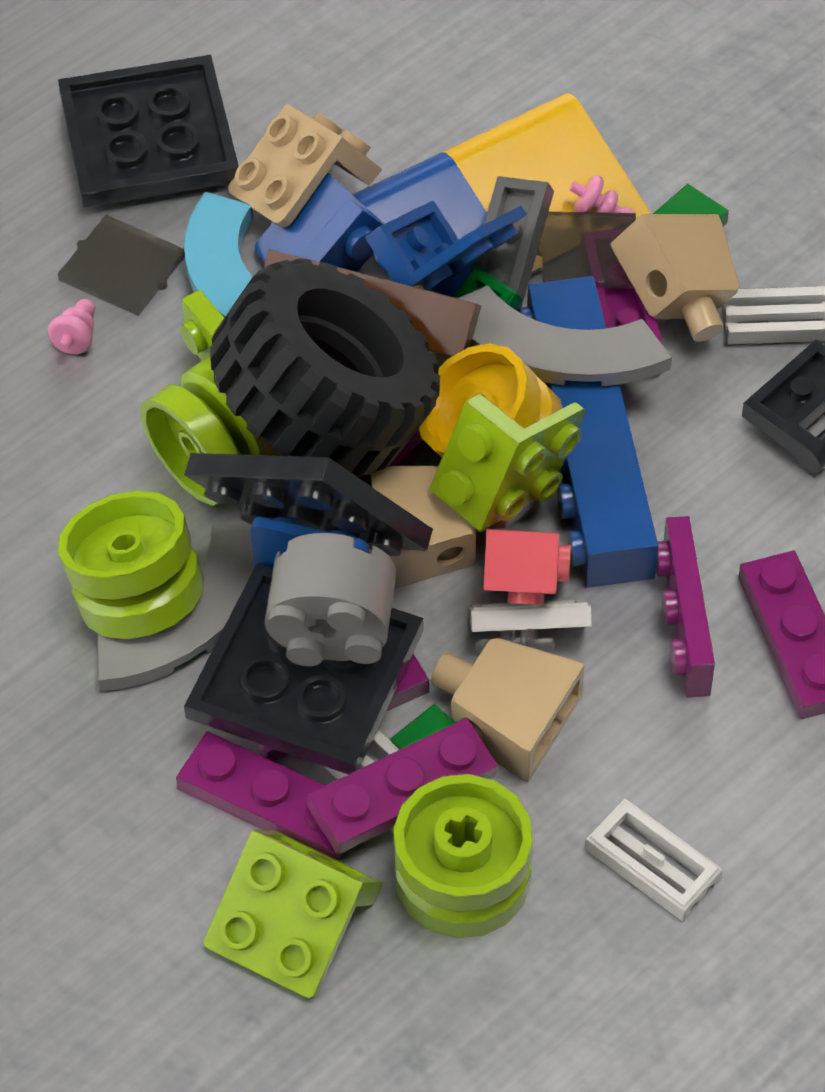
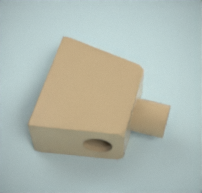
[610,214,739,342]
[369,466,506,588]
[431,638,584,783]

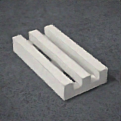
[722,286,825,345]
[469,599,592,632]
[585,798,723,922]

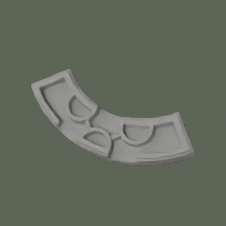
[458,285,672,386]
[98,523,254,692]

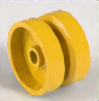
[419,343,563,457]

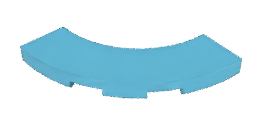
[184,192,254,318]

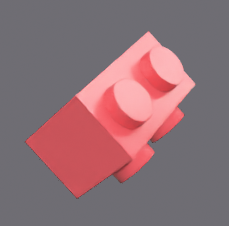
[483,529,571,605]

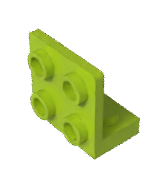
[203,830,383,998]

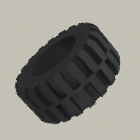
[210,259,440,477]

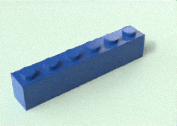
[518,276,658,588]

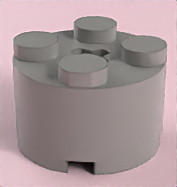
[265,533,396,666]

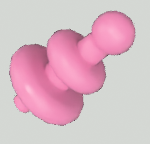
[569,175,635,228]
[48,299,95,355]

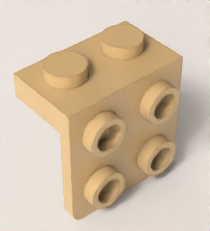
[228,103,382,228]

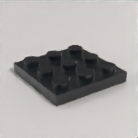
[58,54,239,208]
[184,453,433,556]
[184,563,424,775]

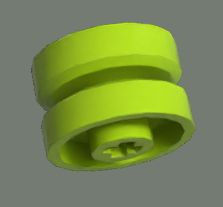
[140,356,281,506]
[57,490,204,639]
[394,774,533,938]

